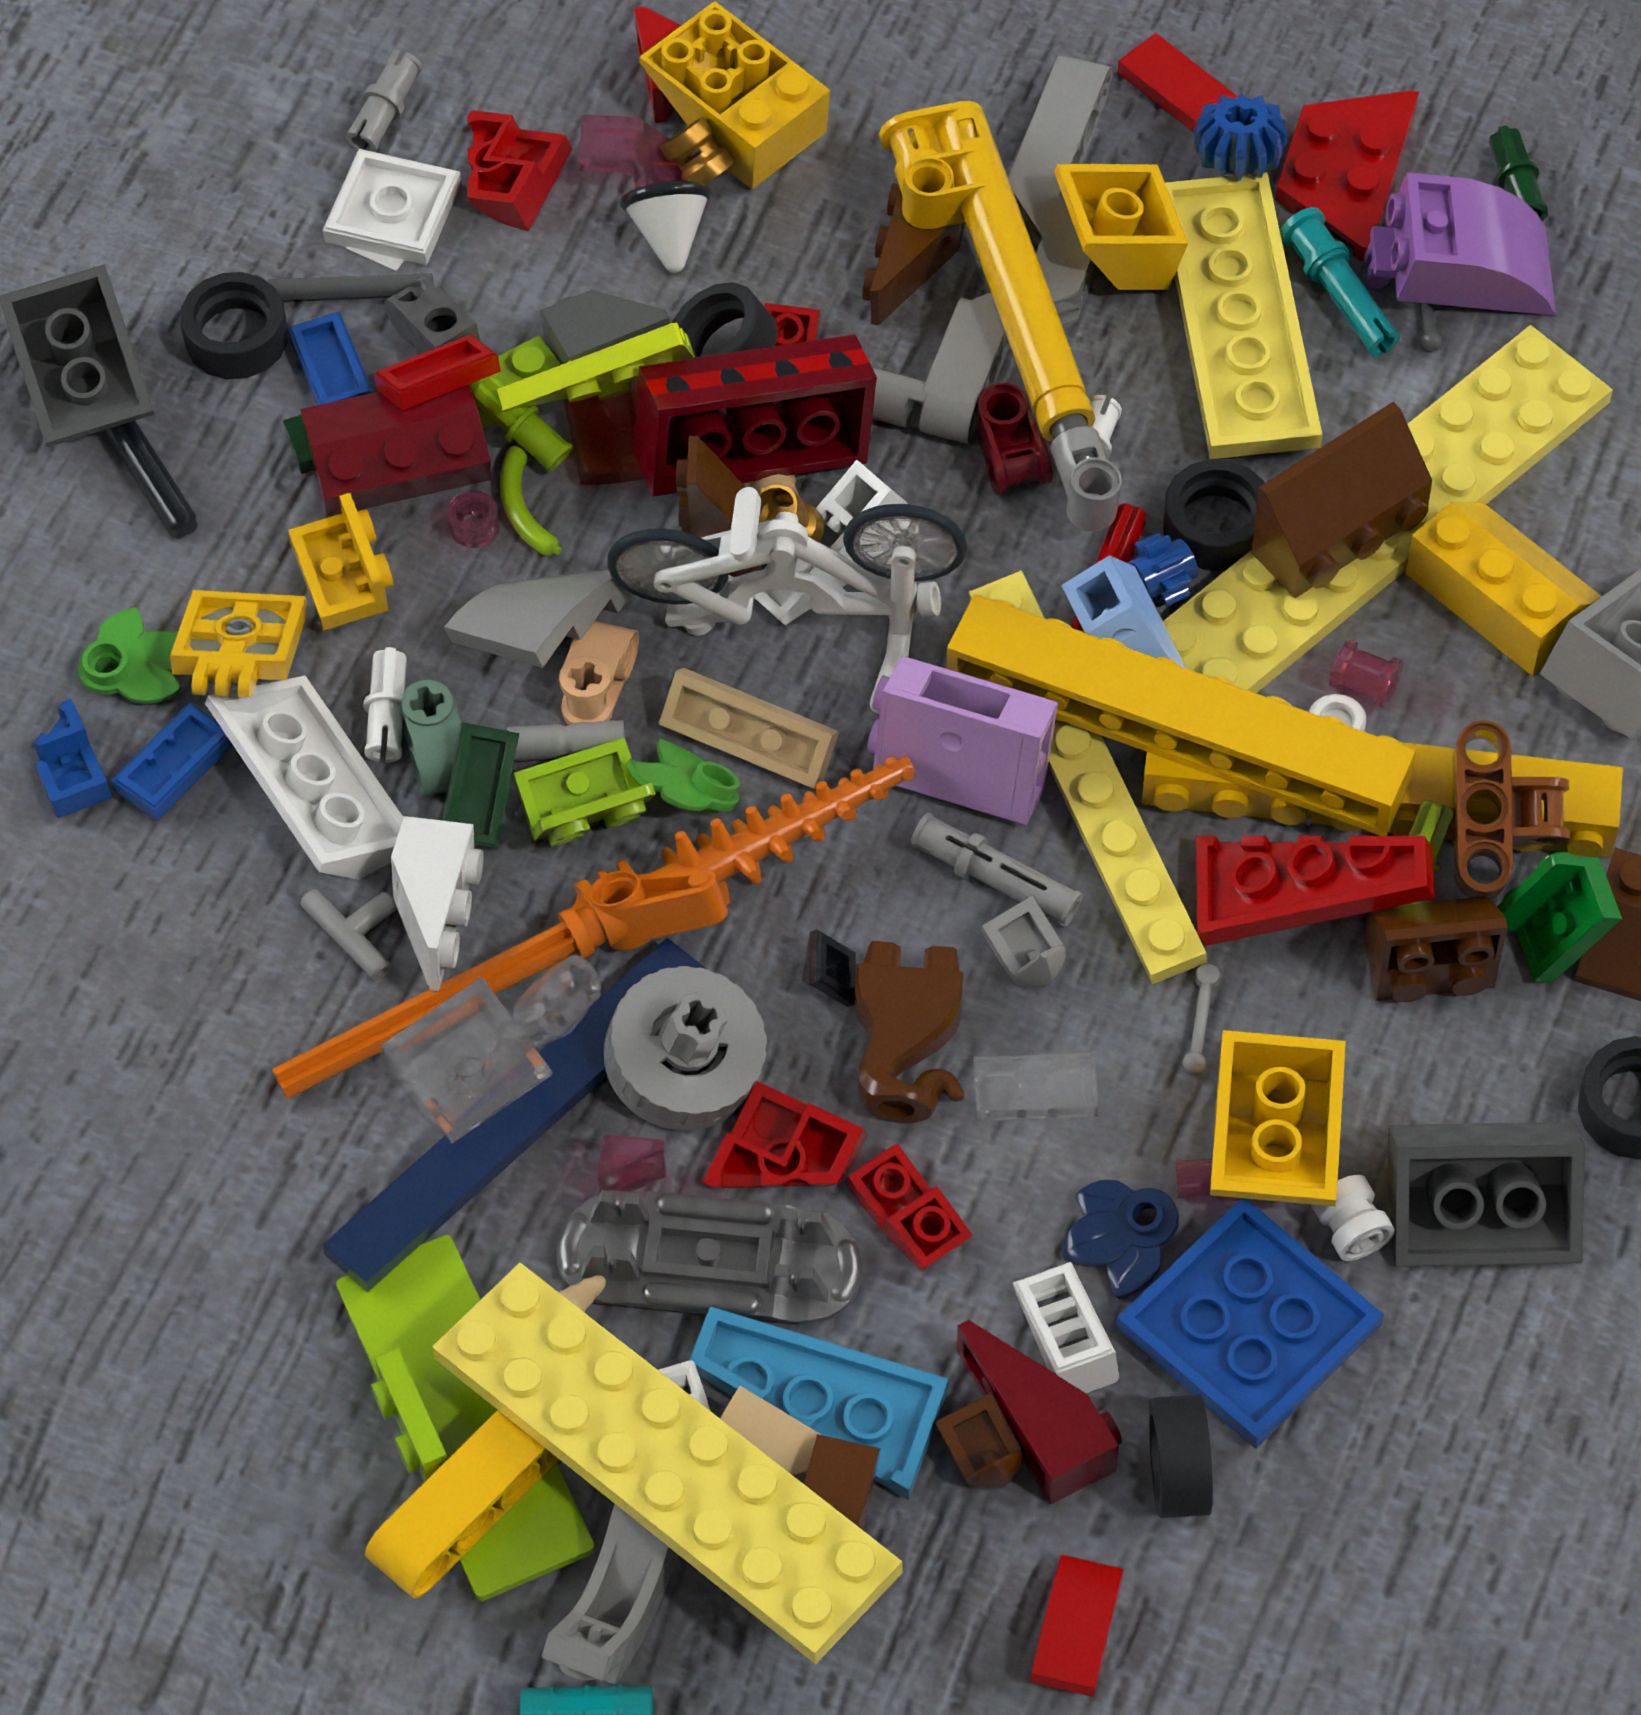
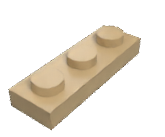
[659,668,839,789]

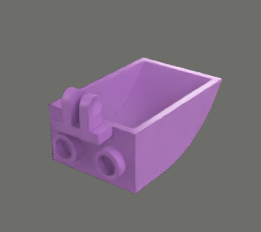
[1364,172,1556,316]

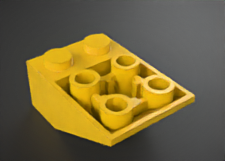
[639,1,830,190]

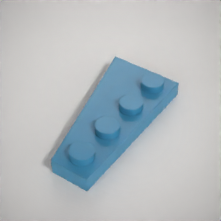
[689,1306,949,1500]

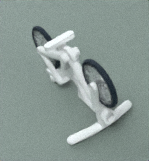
[607,487,968,715]

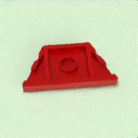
[1275,90,1419,261]

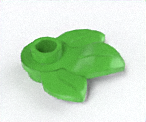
[78,607,181,704]
[627,738,740,814]

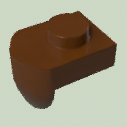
[935,1392,1023,1490]

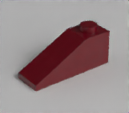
[957,1320,1122,1505]

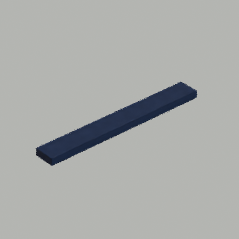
[323,937,706,1292]

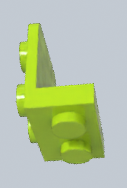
[512,737,656,847]

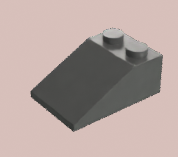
[0,264,155,447]

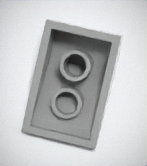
[1540,569,1641,741]

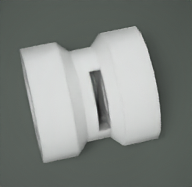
[1311,1175,1395,1261]

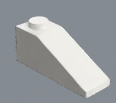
[754,460,919,625]

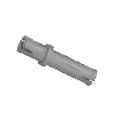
[910,812,1083,927]

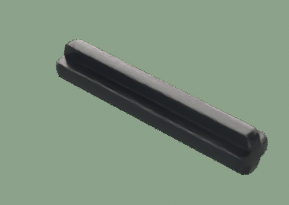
[104,421,198,539]

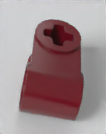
[977,382,1053,495]

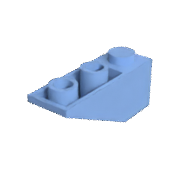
[1061,555,1186,668]

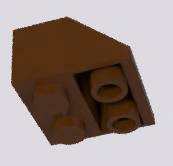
[1363,896,1508,1002]

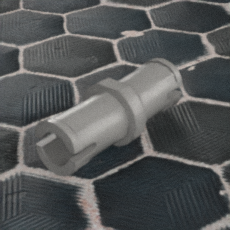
[345,50,422,152]

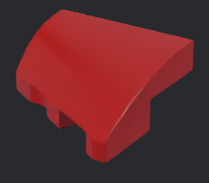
[467,110,572,231]
[702,1081,868,1189]

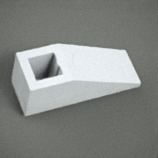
[391,816,484,991]

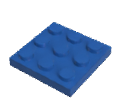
[1116,1198,1384,1449]

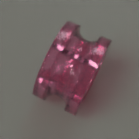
[447,490,500,548]

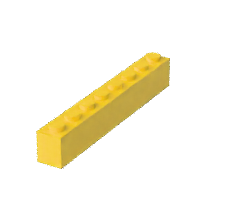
[947,594,1416,836]
[1142,742,1623,858]

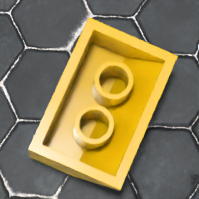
[1405,502,1602,676]

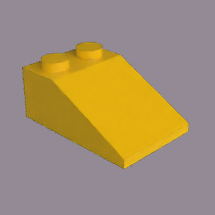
[1210,1030,1346,1207]

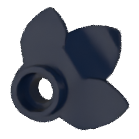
[1061,1180,1179,1299]

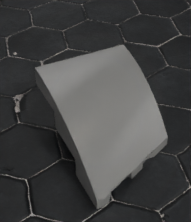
[444,565,645,668]

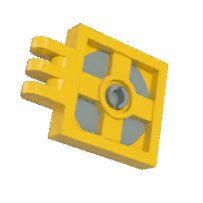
[170,590,307,698]

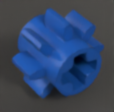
[1128,532,1198,607]

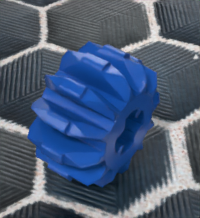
[1194,91,1287,181]

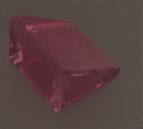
[598,1135,667,1193]

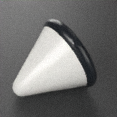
[620,181,712,273]

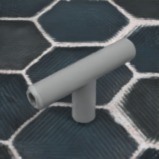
[300,889,397,980]

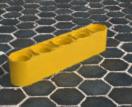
[364,1410,560,1599]

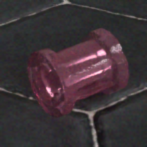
[1329,639,1403,708]

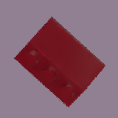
[300,385,491,517]

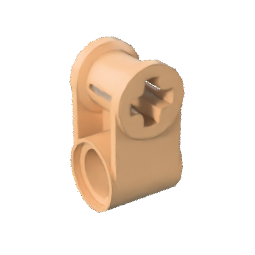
[559,621,639,725]

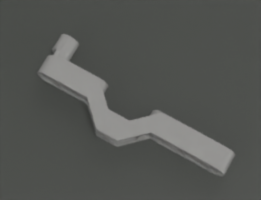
[872,54,1112,444]

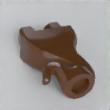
[855,941,964,1123]

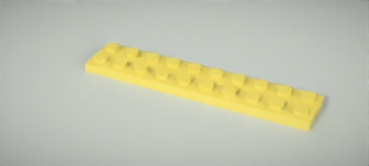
[1163,325,1613,693]

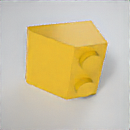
[1054,164,1188,290]

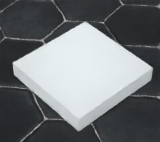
[323,149,462,266]

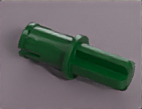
[1489,125,1548,221]

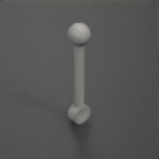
[1182,964,1220,1075]

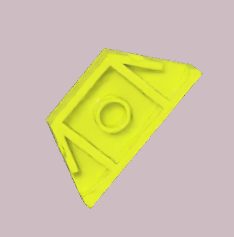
[497,323,695,411]

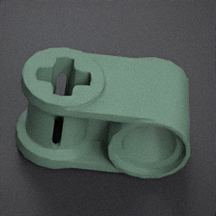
[401,679,461,797]

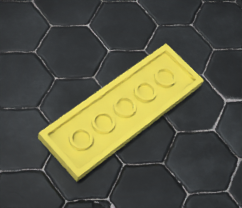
[1165,172,1322,459]

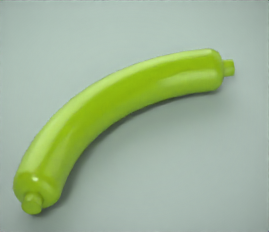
[499,444,562,556]

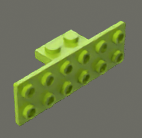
[336,1235,595,1602]

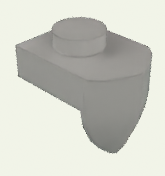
[980,896,1066,988]

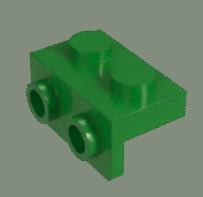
[1497,852,1622,983]

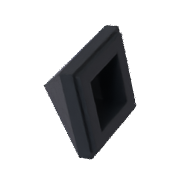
[802,929,856,1007]

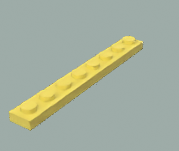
[969,570,1207,985]

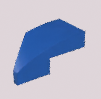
[34,699,112,818]

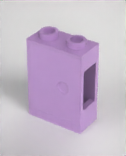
[867,656,1058,825]

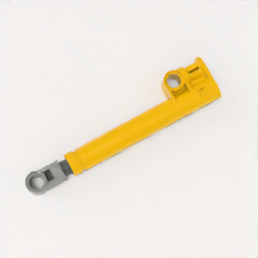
[879,101,1122,531]

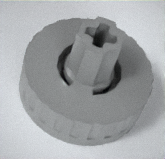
[603,966,767,1131]

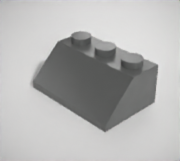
[1388,1122,1585,1266]

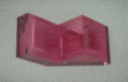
[578,115,693,189]

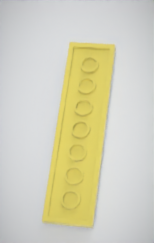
[432,1262,903,1665]

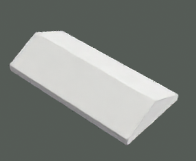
[205,675,403,880]

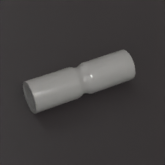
[507,720,625,761]

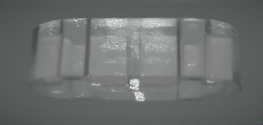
[513,956,601,1047]

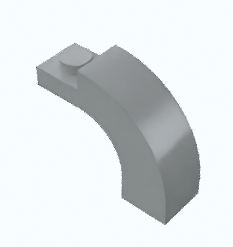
[541,1504,678,1684]

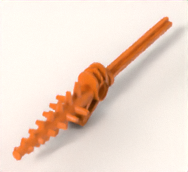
[272,755,915,1099]

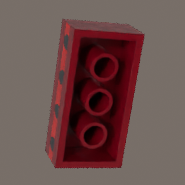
[633,334,877,497]

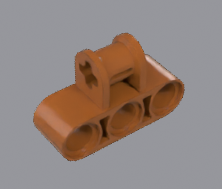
[1453,720,1570,899]

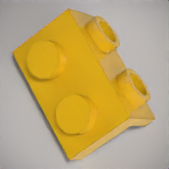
[288,493,394,631]

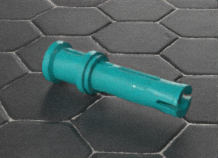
[1280,207,1400,357]

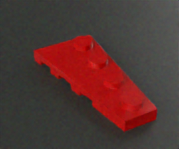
[1196,835,1435,946]

